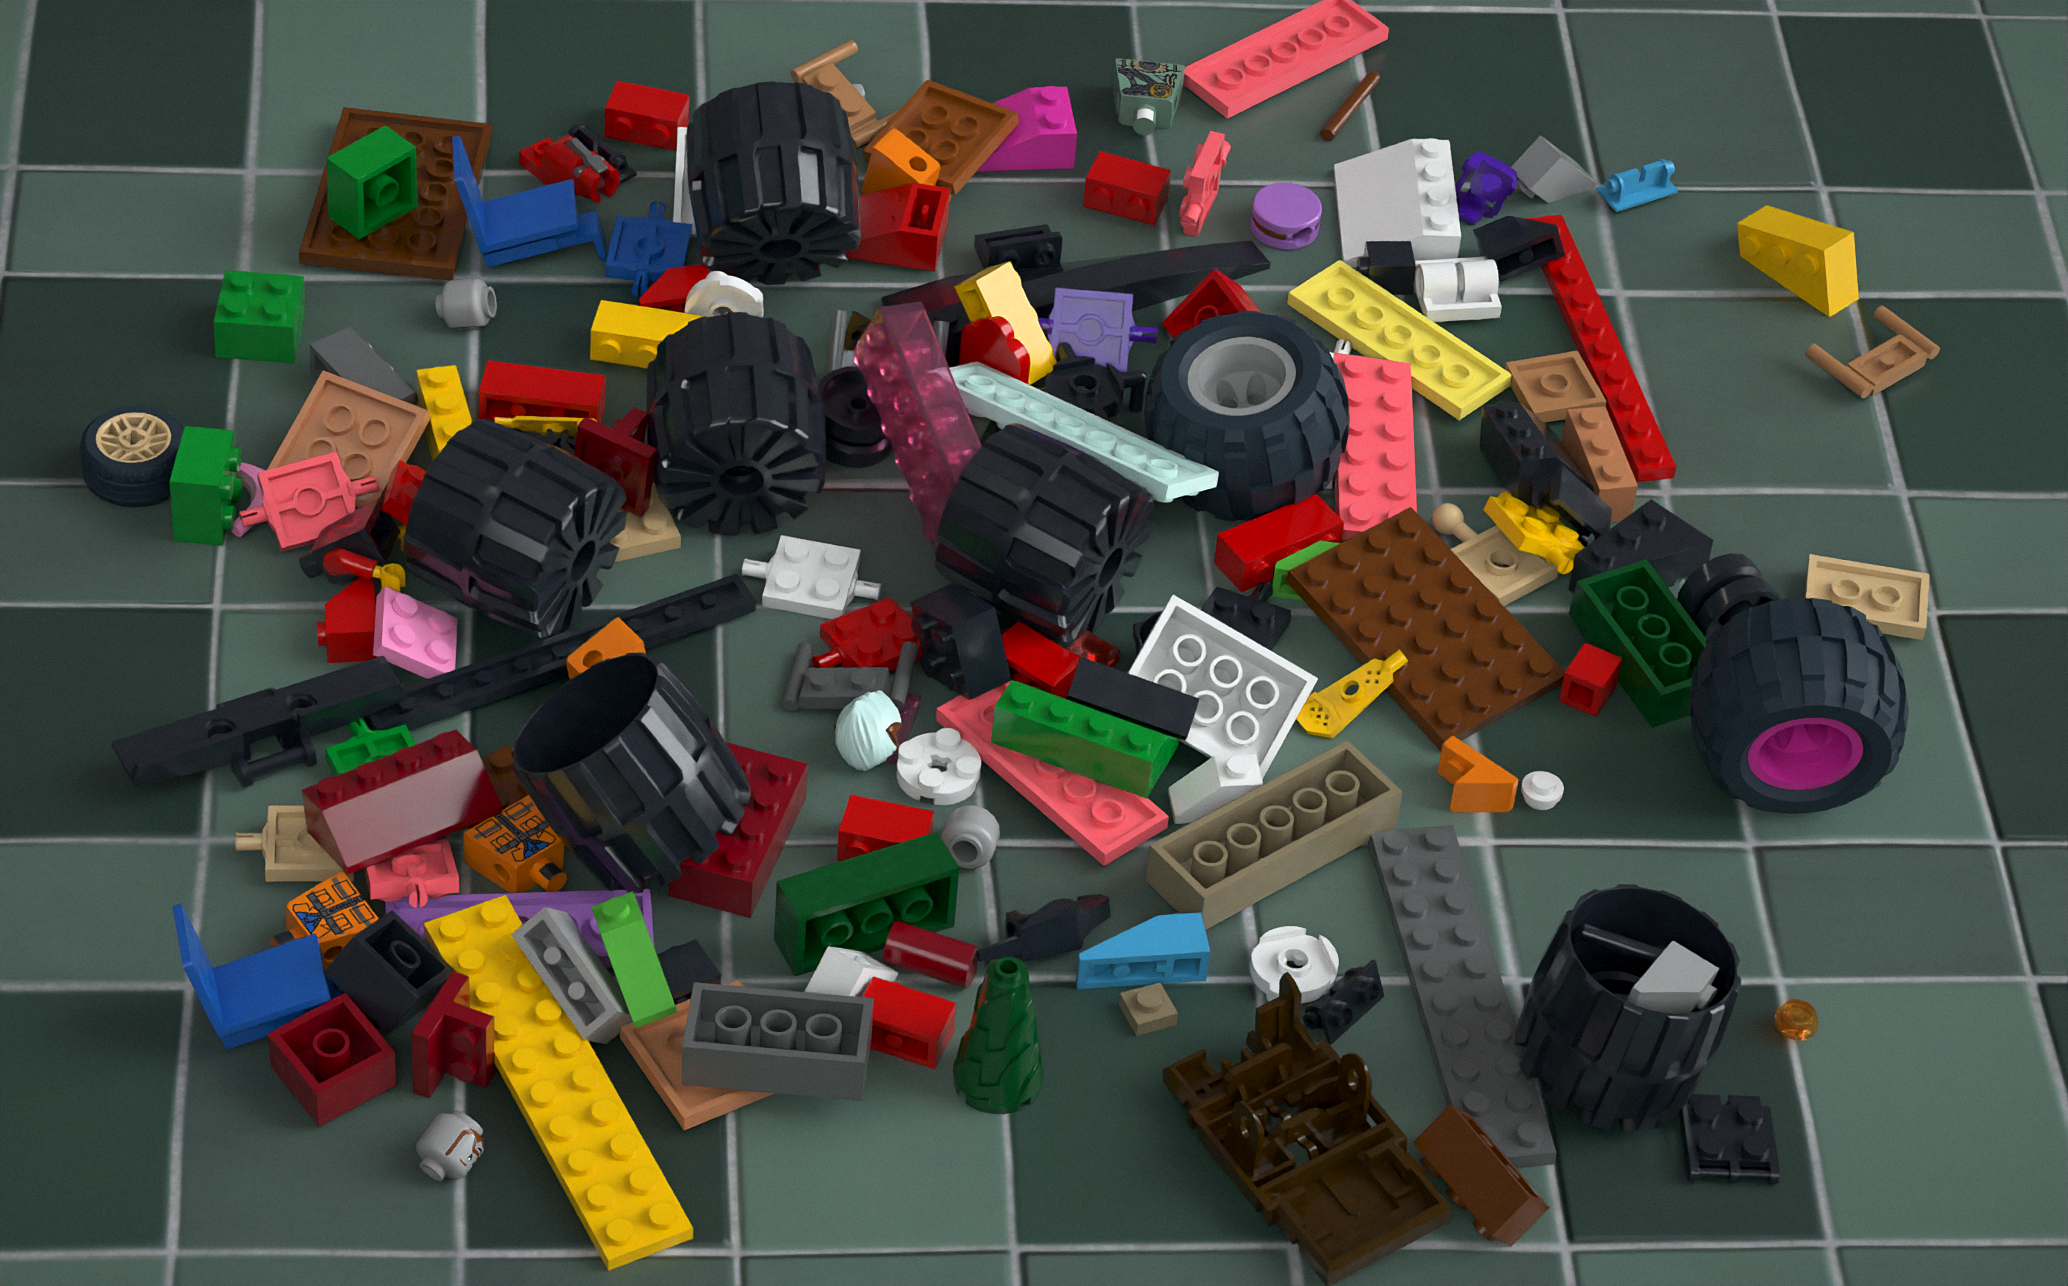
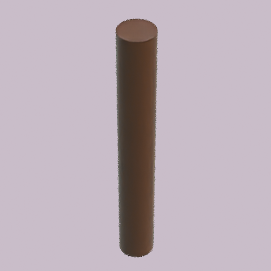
[1320,71,1380,141]

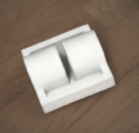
[1413,257,1502,322]

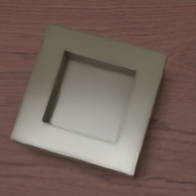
[1119,982,1178,1036]

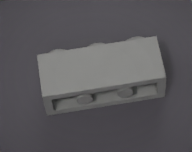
[512,907,633,1044]

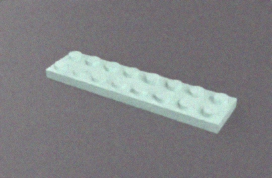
[923,361,1219,502]

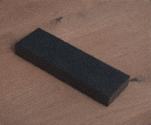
[1066,657,1200,741]

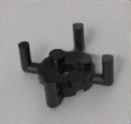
[1039,342,1148,422]

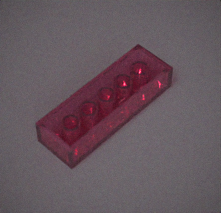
[854,301,981,548]

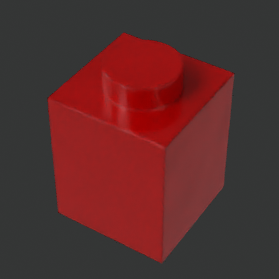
[1559,643,1623,717]

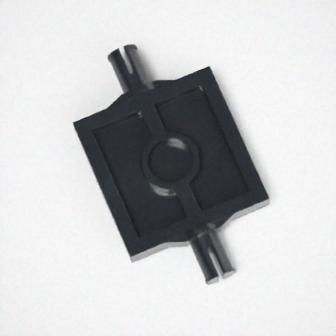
[1200,582,1291,651]

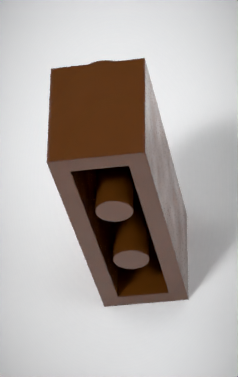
[1413,1104,1550,1246]

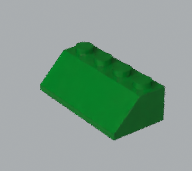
[991,680,1180,798]

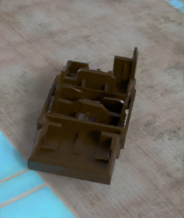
[1163,972,1452,1286]

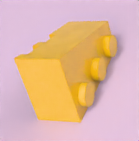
[1737,205,1859,318]

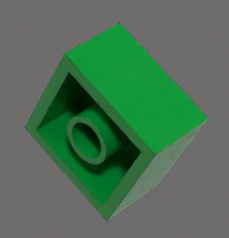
[326,125,418,240]
[213,270,305,363]
[169,426,243,546]

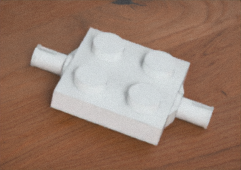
[742,535,881,619]

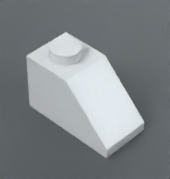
[1168,754,1263,824]
[805,946,898,997]

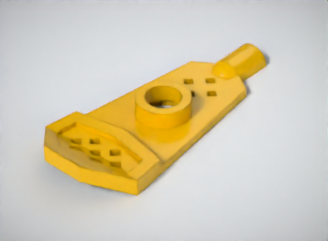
[495,416,597,437]
[1296,650,1408,739]

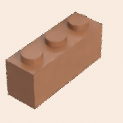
[1561,406,1638,523]

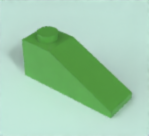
[591,891,678,1028]

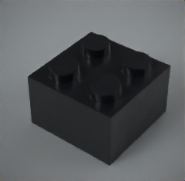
[910,583,1011,700]
[323,910,457,1034]

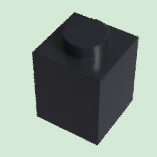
[1357,241,1416,295]

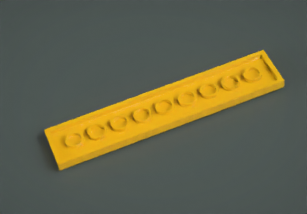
[424,895,693,1271]

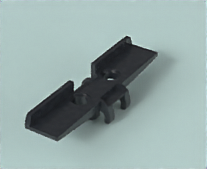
[111,656,407,788]

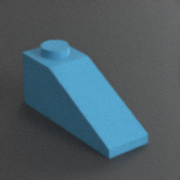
[1075,912,1210,990]

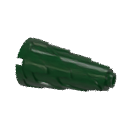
[953,957,1043,1114]

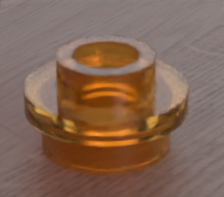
[1774,999,1819,1040]

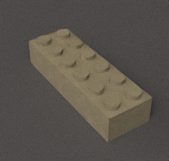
[1145,740,1403,930]

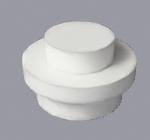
[1521,771,1564,810]

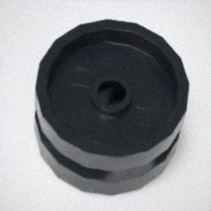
[818,366,903,468]
[1677,553,1781,639]

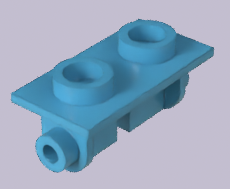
[1596,159,1678,212]

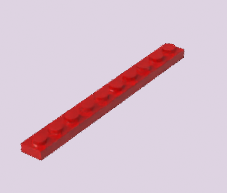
[1526,215,1676,482]

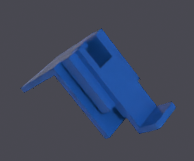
[452,136,607,267]
[173,903,364,1050]

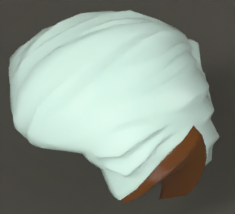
[834,690,903,771]

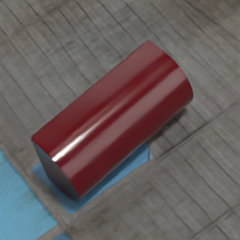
[883,921,977,989]

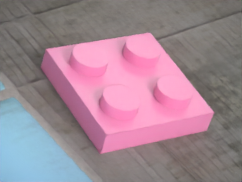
[373,586,458,679]

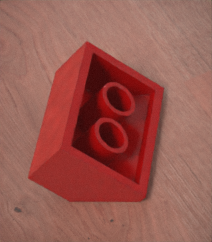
[1162,268,1261,338]

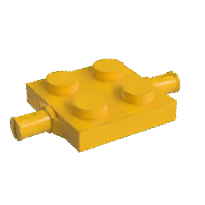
[1483,491,1585,574]

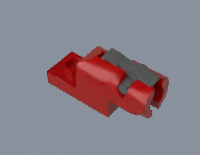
[519,134,620,203]

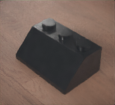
[1480,400,1594,503]

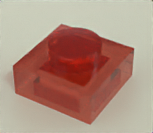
[1066,630,1120,667]

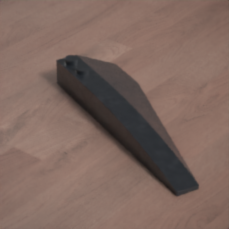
[881,240,1271,369]

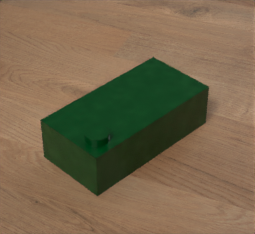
[1569,559,1707,728]
[774,832,959,977]

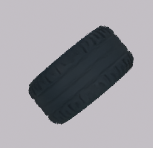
[80,406,184,507]

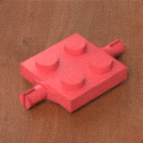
[1179,131,1231,237]
[239,451,379,553]
[363,839,459,908]

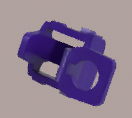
[1455,151,1518,225]

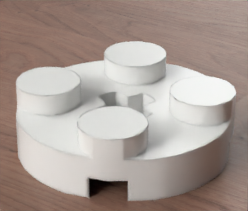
[685,271,764,317]
[896,728,981,805]
[1250,926,1339,1003]

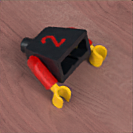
[299,498,406,593]

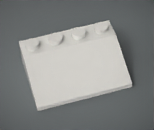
[1333,138,1461,268]
[1128,595,1318,779]

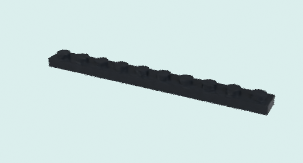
[363,574,756,731]

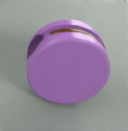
[1250,183,1322,250]

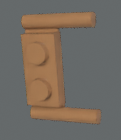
[790,39,900,149]
[1805,305,1940,398]

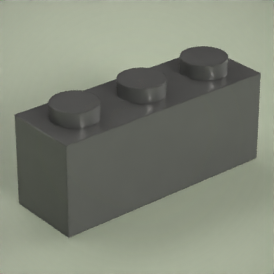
[309,327,418,405]

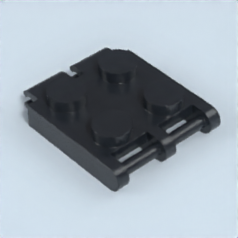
[1679,1094,1780,1184]

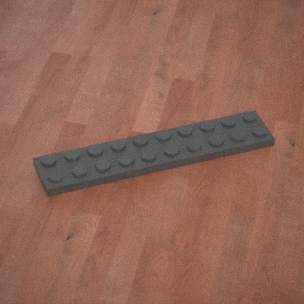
[1368,825,1557,1168]

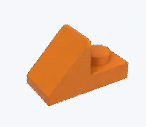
[1437,736,1519,812]

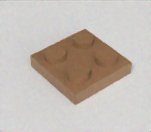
[1505,351,1606,423]

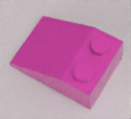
[977,86,1077,171]

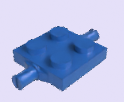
[605,201,692,297]

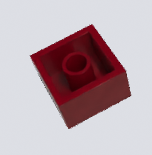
[268,992,397,1127]

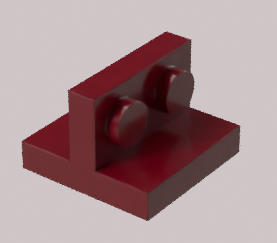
[574,407,656,517]
[412,971,495,1098]

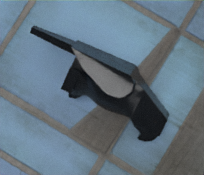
[976,894,1111,962]

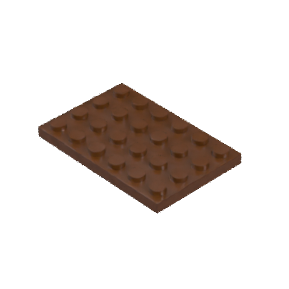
[299,107,493,281]
[1285,507,1565,751]

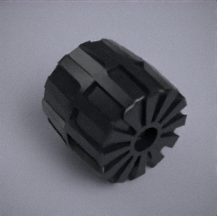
[687,81,861,286]
[646,312,826,536]
[403,419,627,638]
[934,423,1154,643]
[511,652,751,894]
[1514,884,1742,1132]

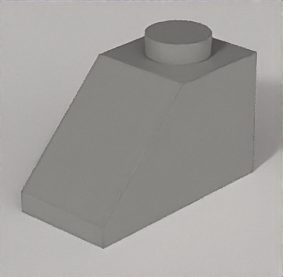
[1511,135,1597,203]
[1627,941,1719,1014]

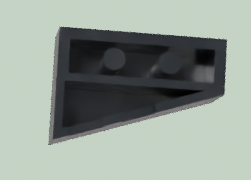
[1568,499,1714,593]

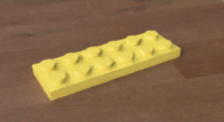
[1287,260,1512,421]

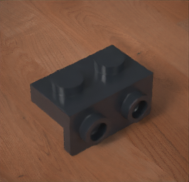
[974,224,1063,270]

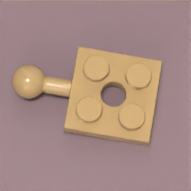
[1432,503,1558,606]

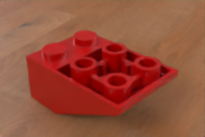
[846,183,951,272]

